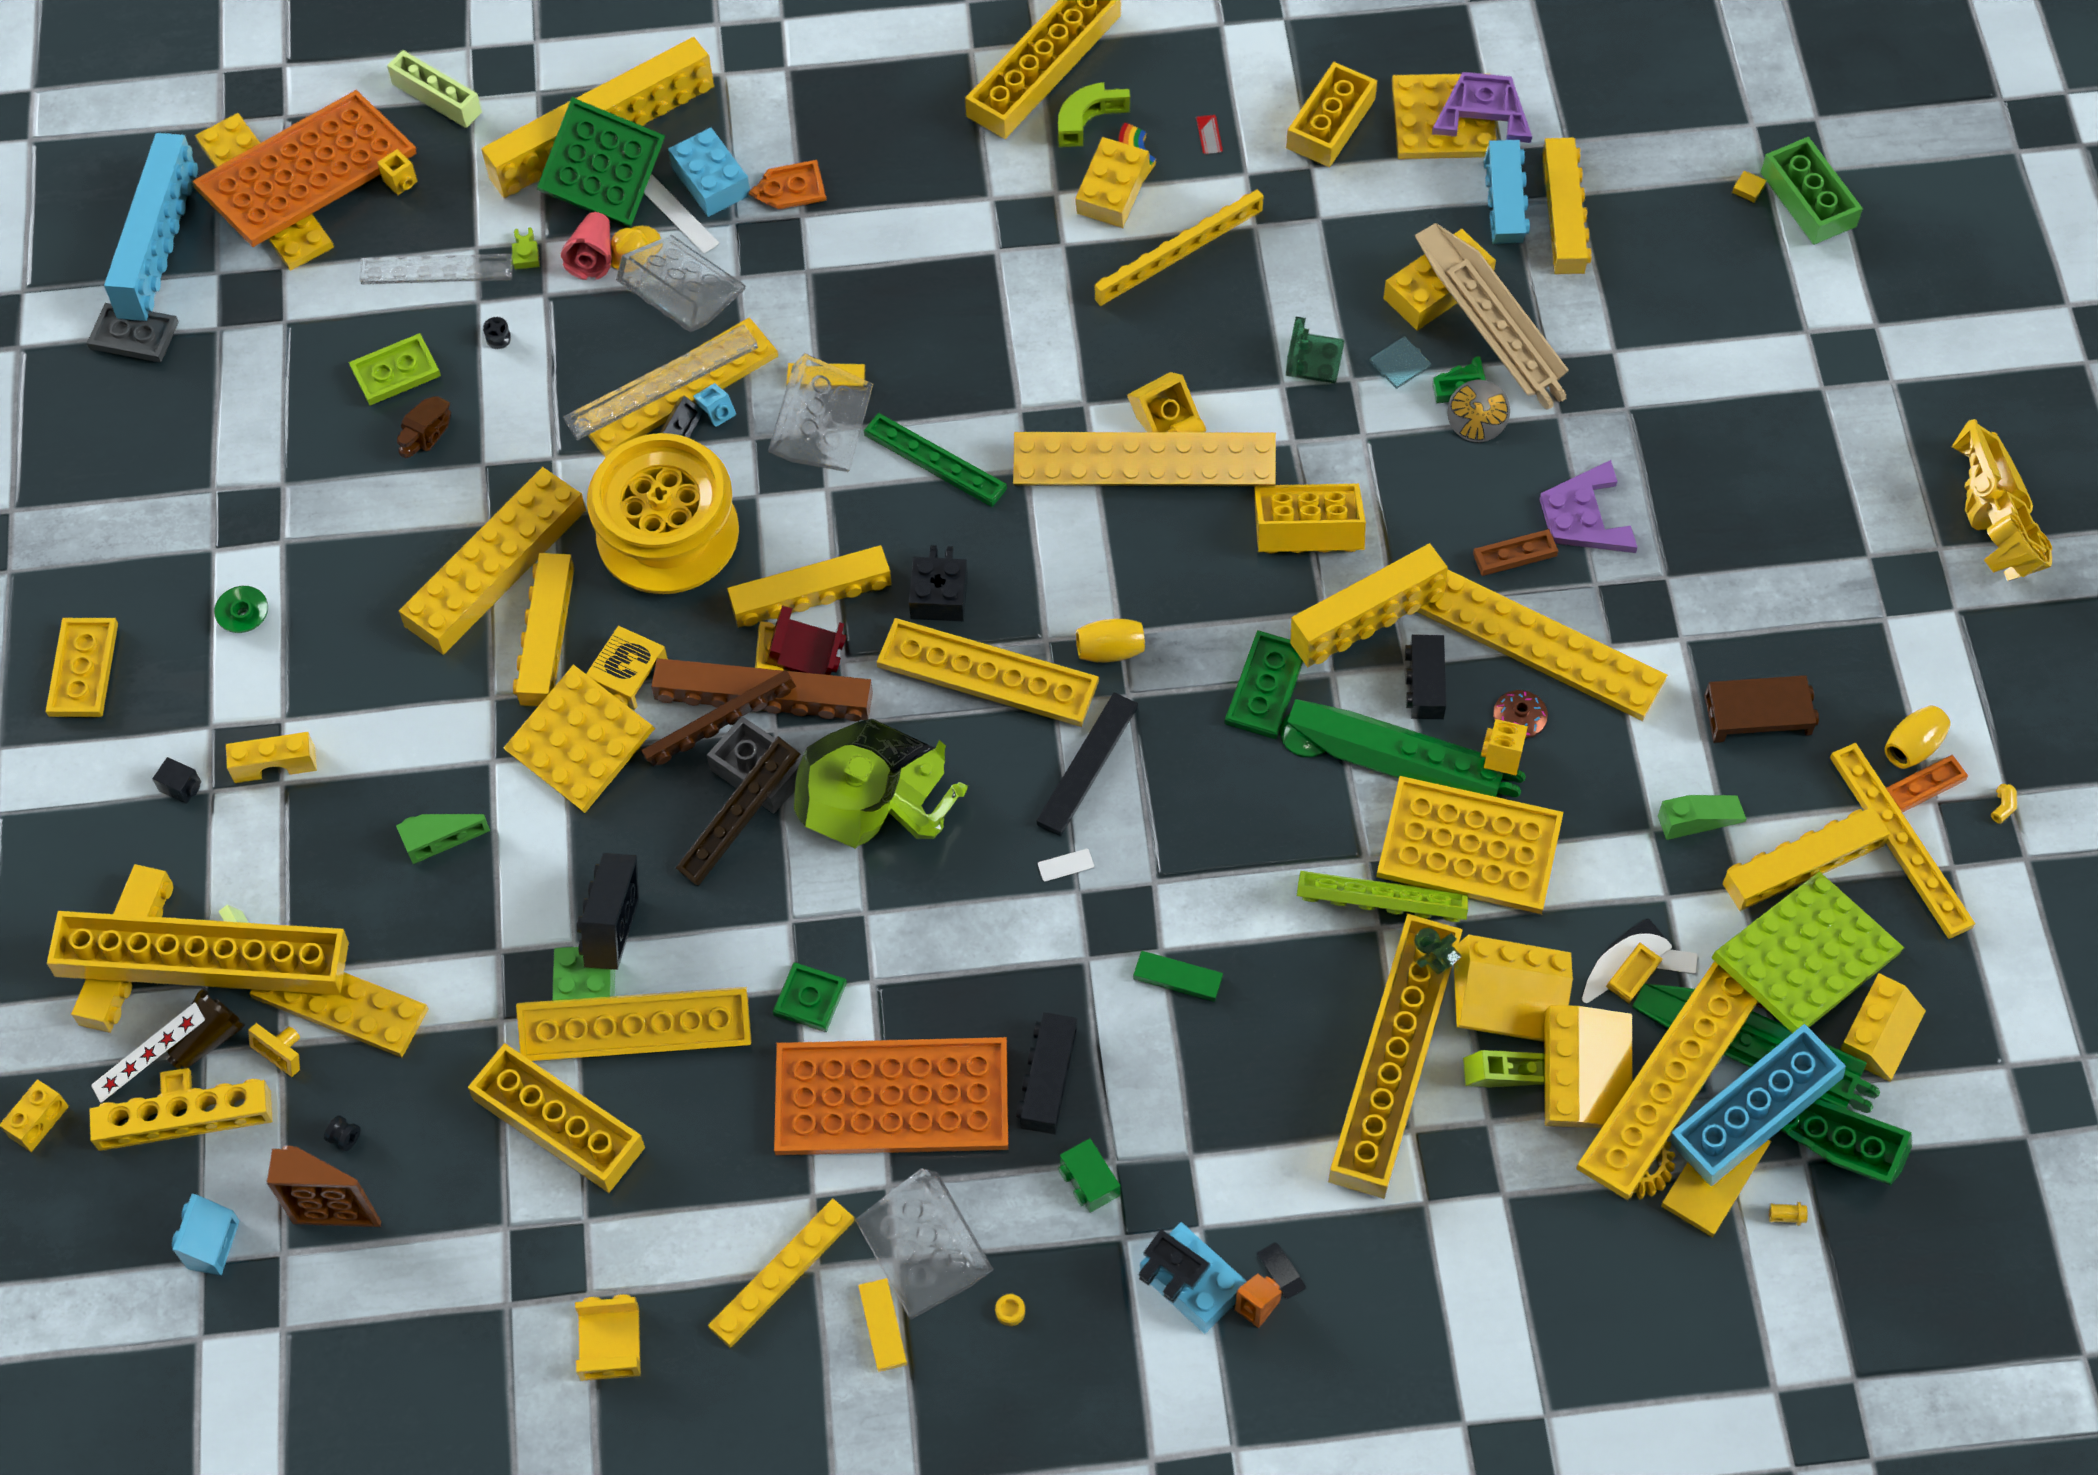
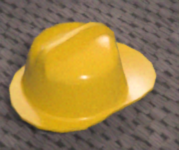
[611,226,661,271]

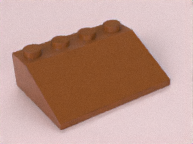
[267,1146,381,1227]

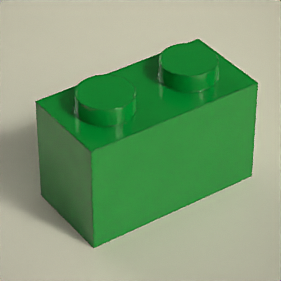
[1058,1138,1120,1213]

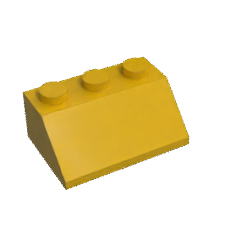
[1840,973,1926,1082]

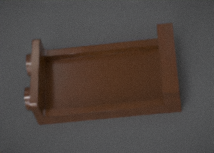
[1704,675,1819,743]

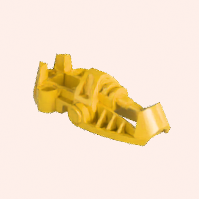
[1952,419,2052,581]

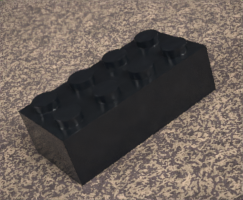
[577,853,639,970]

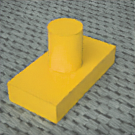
[248,1023,300,1077]

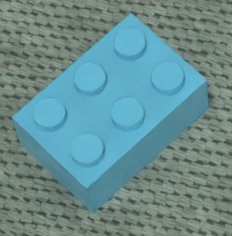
[668,128,750,217]
[1140,1222,1247,1334]

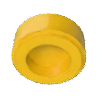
[995,1294,1025,1326]

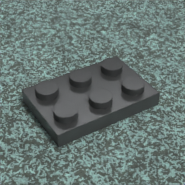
[87,303,179,363]

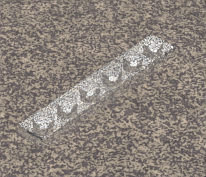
[359,254,513,284]

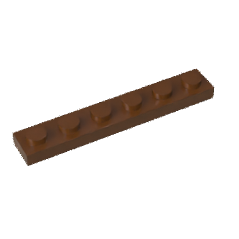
[642,670,796,766]

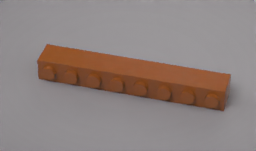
[651,658,873,722]

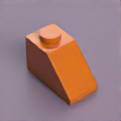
[1235,1274,1282,1328]

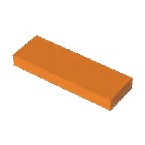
[1886,754,1968,813]

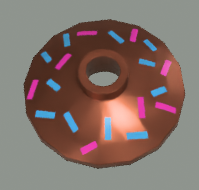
[1493,690,1548,739]

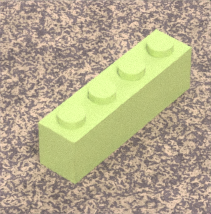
[387,50,482,128]

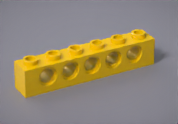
[90,1079,273,1151]

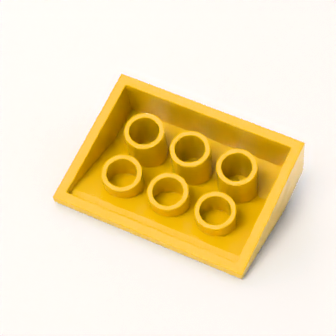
[1254,483,1366,554]
[1453,935,1573,1042]
[1544,1005,1633,1128]

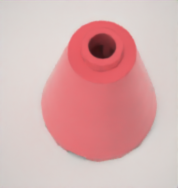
[561,212,611,280]

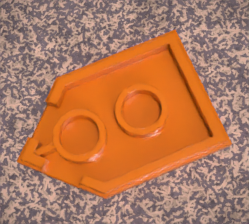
[749,160,826,210]

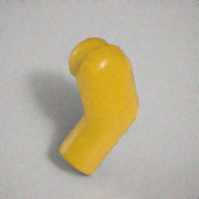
[1991,784,2017,824]

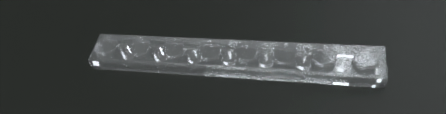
[563,324,758,440]

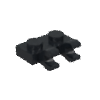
[1138,1229,1210,1303]

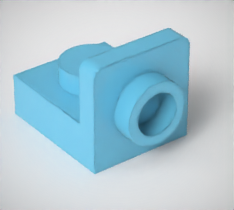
[693,383,736,427]

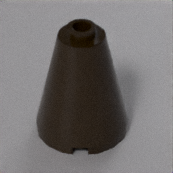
[166,988,245,1069]

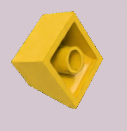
[1127,372,1200,432]

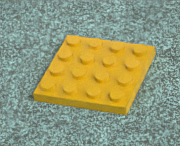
[1392,74,1497,159]
[503,664,655,813]

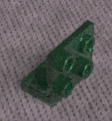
[1286,316,1345,384]

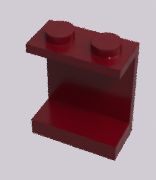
[766,605,846,675]

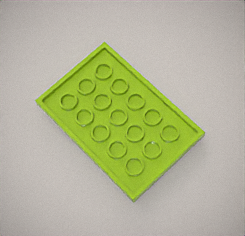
[1711,871,1904,1033]

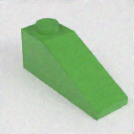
[1658,795,1747,840]
[396,814,490,864]

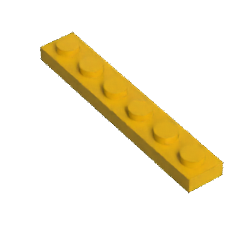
[708,1198,855,1348]

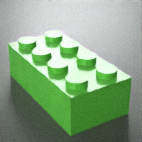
[1761,137,1863,245]

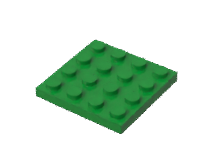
[536,97,665,228]

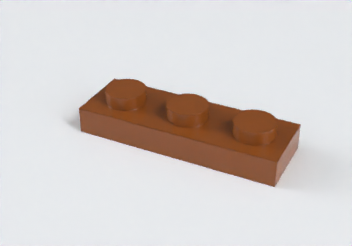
[1473,529,1558,576]

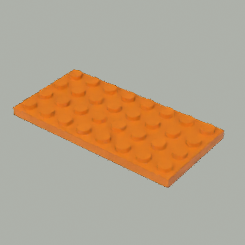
[193,90,416,247]
[774,1037,1008,1155]

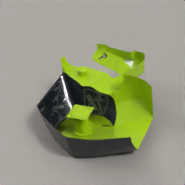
[794,719,968,849]

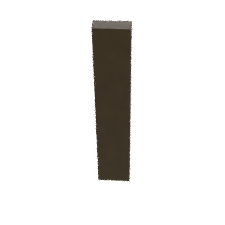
[676,736,801,886]

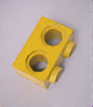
[1481,719,1528,775]
[0,1079,69,1152]

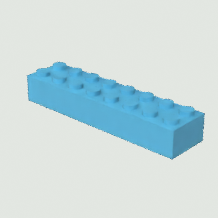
[104,133,198,321]

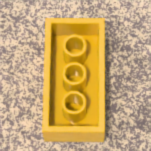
[1286,62,1377,168]
[1383,229,1496,331]

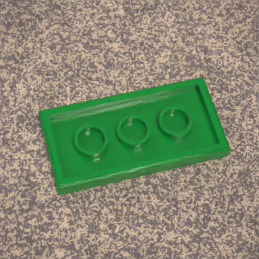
[1224,630,1304,739]

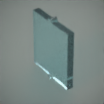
[1370,336,1431,389]

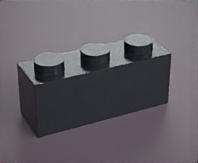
[1405,634,1446,719]

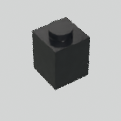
[152,757,201,804]

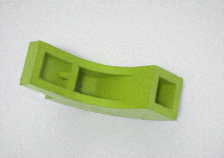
[1058,83,1130,147]

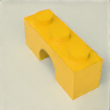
[226,732,317,783]

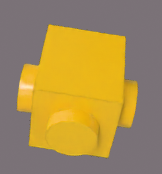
[377,149,418,195]

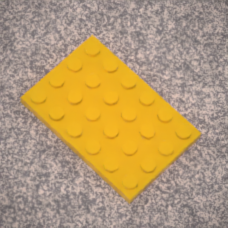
[1376,776,1563,914]

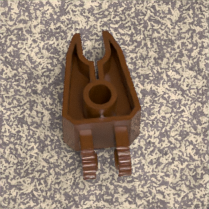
[397,396,451,458]

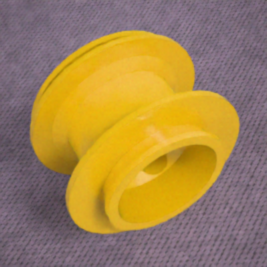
[587,433,739,594]

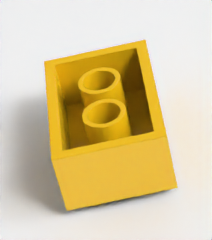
[1075,137,1150,228]

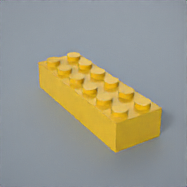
[1290,543,1448,668]
[468,1043,645,1193]

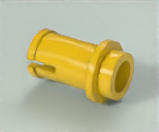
[1769,1202,1808,1226]

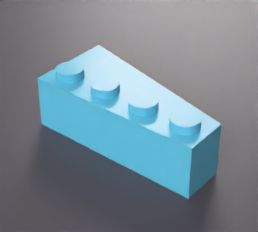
[1483,140,1530,244]

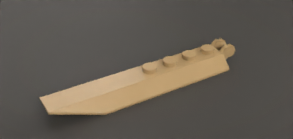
[1415,223,1569,410]

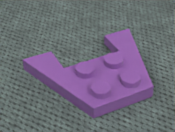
[1432,72,1532,143]
[1540,460,1638,553]

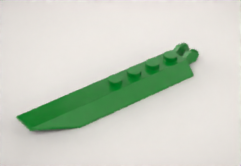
[1287,699,1526,798]
[1633,984,1880,1114]

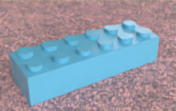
[1671,1024,1846,1186]

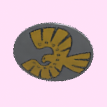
[1447,380,1510,442]

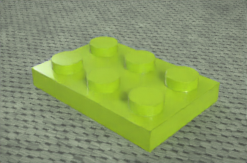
[349,333,441,406]

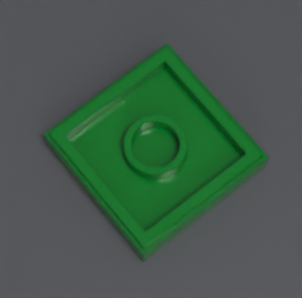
[773,962,847,1032]

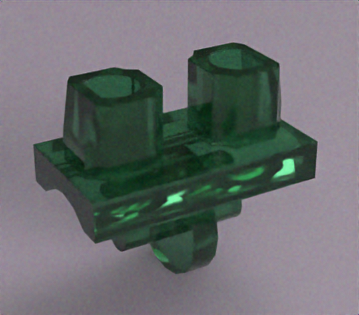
[1414,928,1462,974]

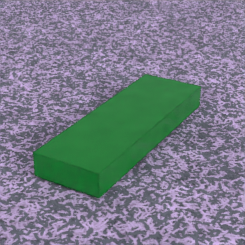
[1133,950,1223,1002]

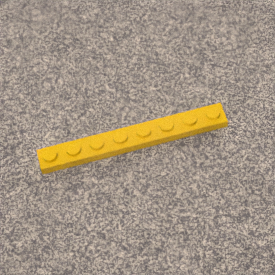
[1095,189,1263,306]
[1830,743,1976,939]

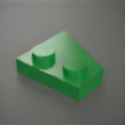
[1432,357,1486,403]

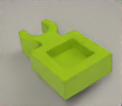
[512,227,540,270]

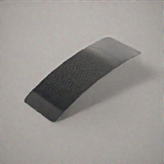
[1257,1242,1306,1299]

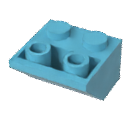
[172,1194,240,1276]

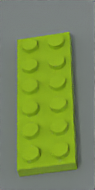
[1296,870,1468,922]

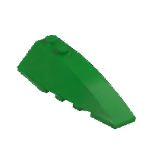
[1742,1072,1912,1186]

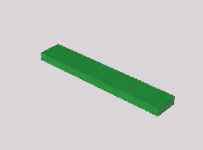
[864,413,1007,507]

